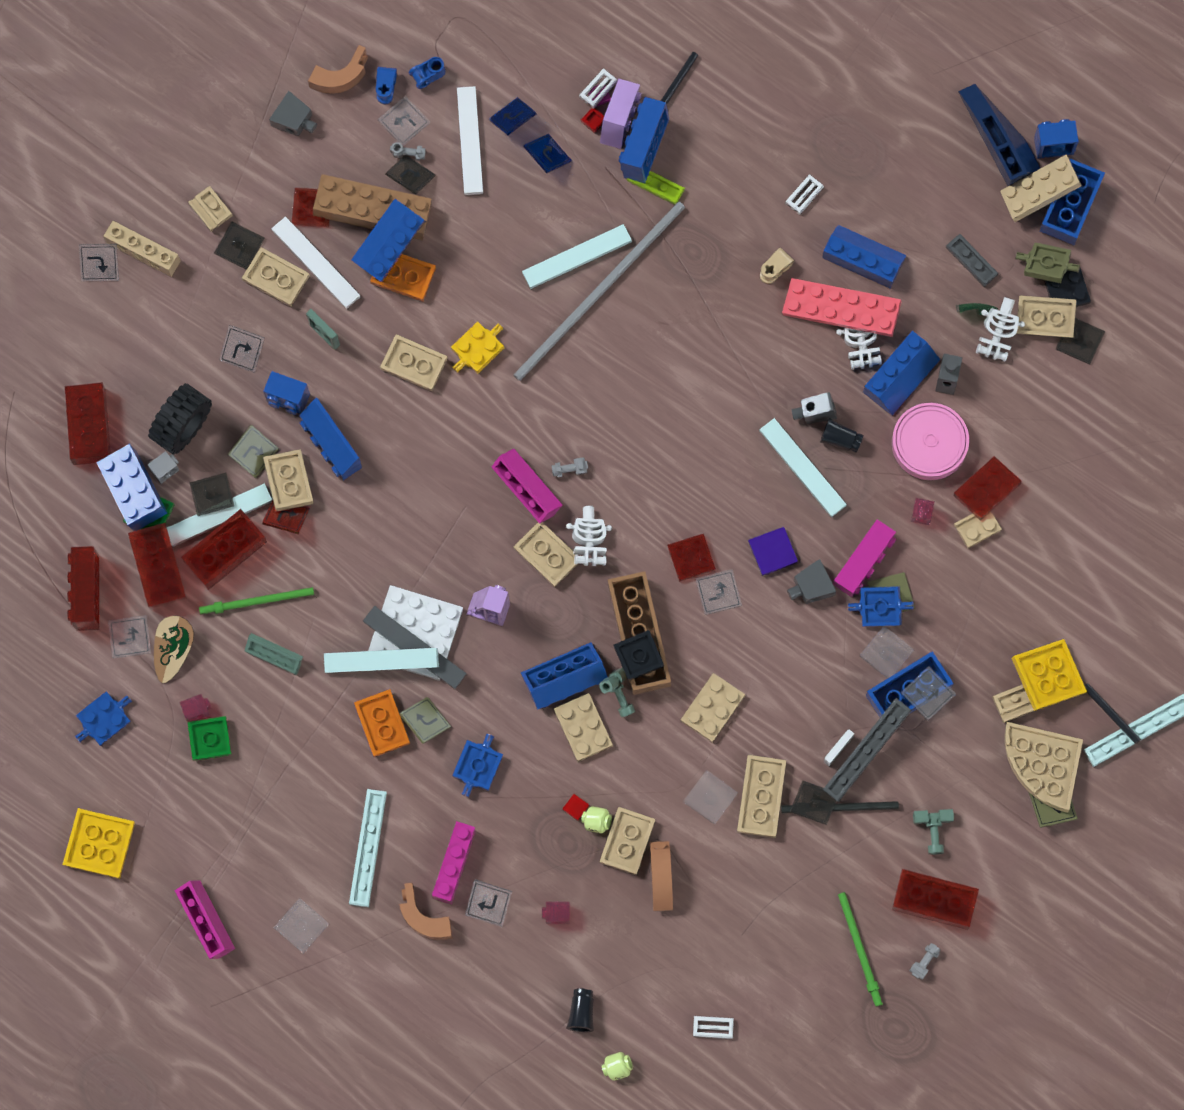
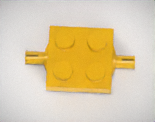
[451,321,504,374]

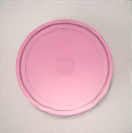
[892,403,969,480]

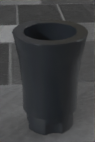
[820,418,864,452]
[566,988,594,1032]

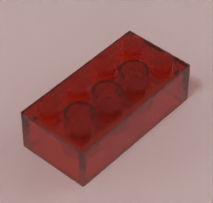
[65,382,111,465]
[181,509,267,590]
[128,523,187,609]
[67,546,100,631]
[891,869,979,930]

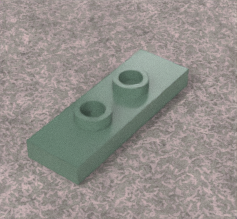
[244,633,303,674]

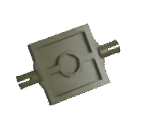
[1016,242,1080,283]

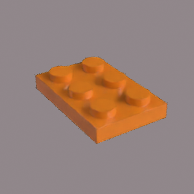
[370,254,436,301]
[354,689,410,757]

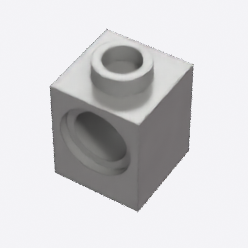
[148,451,179,484]

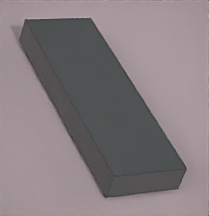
[946,234,998,287]

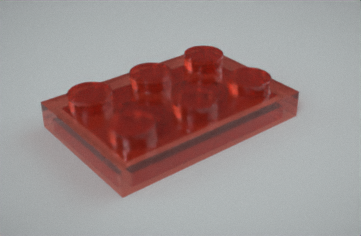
[953,456,1022,521]

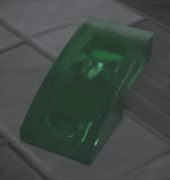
[956,303,998,316]

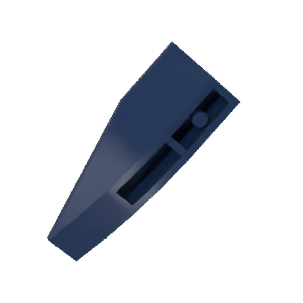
[958,84,1041,186]

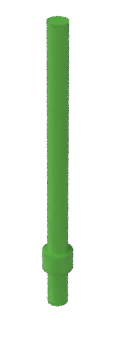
[199,587,314,615]
[838,892,883,1007]

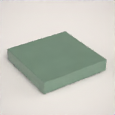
[306,309,340,350]

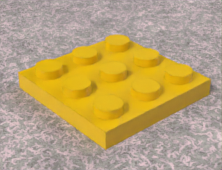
[1011,639,1087,711]
[62,808,135,879]

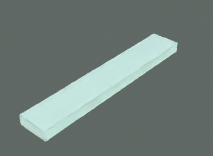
[522,224,632,289]
[759,418,847,518]
[160,483,273,549]
[324,648,439,673]
[1083,694,1184,767]
[349,789,387,908]

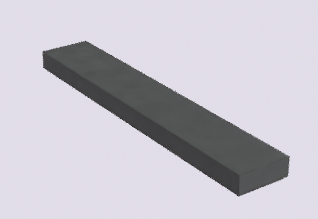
[363,606,467,689]
[823,698,912,802]

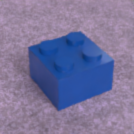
[1034,119,1079,159]
[263,371,310,415]

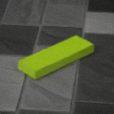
[626,171,685,205]

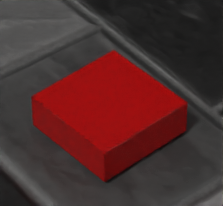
[581,108,604,133]
[562,794,590,821]

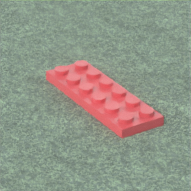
[782,278,902,337]

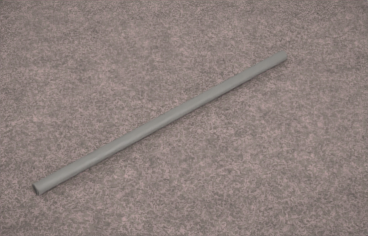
[513,202,685,381]

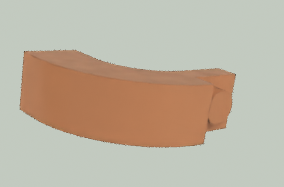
[308,45,368,94]
[650,841,673,911]
[399,883,452,940]

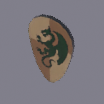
[154,616,194,683]

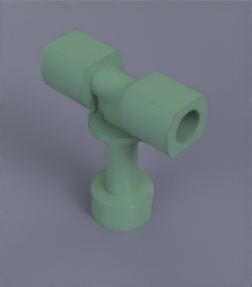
[599,668,635,717]
[913,809,954,855]

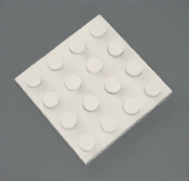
[368,585,463,681]

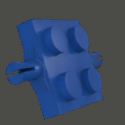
[848,586,914,626]
[75,691,132,746]
[452,734,503,797]

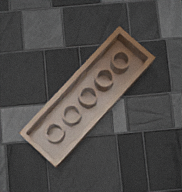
[313,174,432,240]
[608,571,671,695]

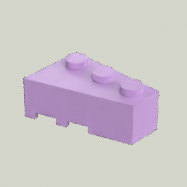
[600,79,642,149]
[467,585,510,626]

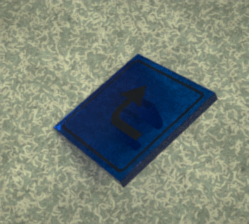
[489,97,537,136]
[523,133,572,174]

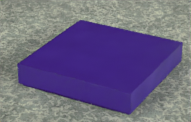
[748,527,798,576]

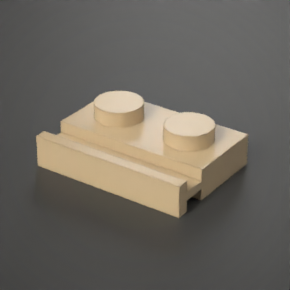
[188,186,233,232]
[954,506,1002,549]
[992,685,1034,723]

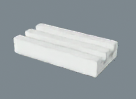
[579,69,617,109]
[785,174,824,215]
[824,729,855,766]
[693,1016,734,1039]

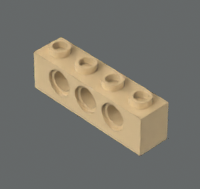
[103,221,181,277]

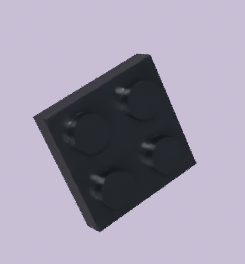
[1044,268,1091,307]
[613,630,664,681]

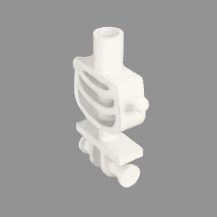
[976,297,1025,362]
[836,327,882,370]
[566,506,612,566]

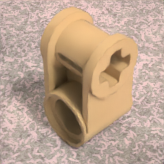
[760,248,794,284]

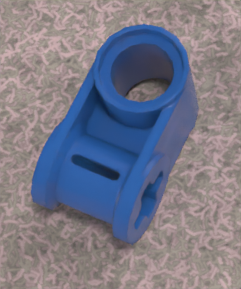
[409,57,446,89]
[376,67,397,104]

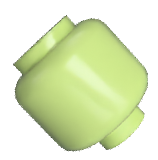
[582,806,612,833]
[602,1052,633,1081]

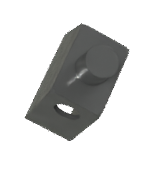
[269,91,317,136]
[935,354,962,395]
[792,392,838,424]
[787,559,836,604]

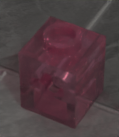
[911,498,935,525]
[180,694,212,722]
[542,902,570,924]

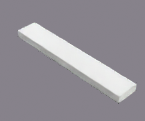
[457,86,483,195]
[271,216,360,309]

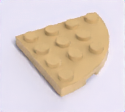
[1005,722,1083,813]

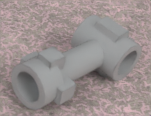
[390,142,426,161]
[551,457,588,478]
[909,943,940,980]

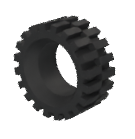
[148,383,212,455]

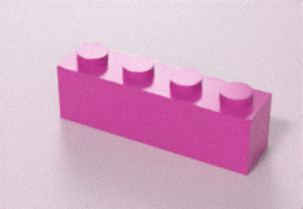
[491,449,562,524]
[833,519,896,597]
[432,821,476,905]
[174,880,235,959]

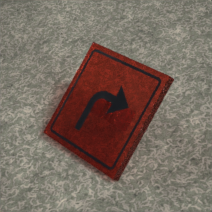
[262,500,310,534]

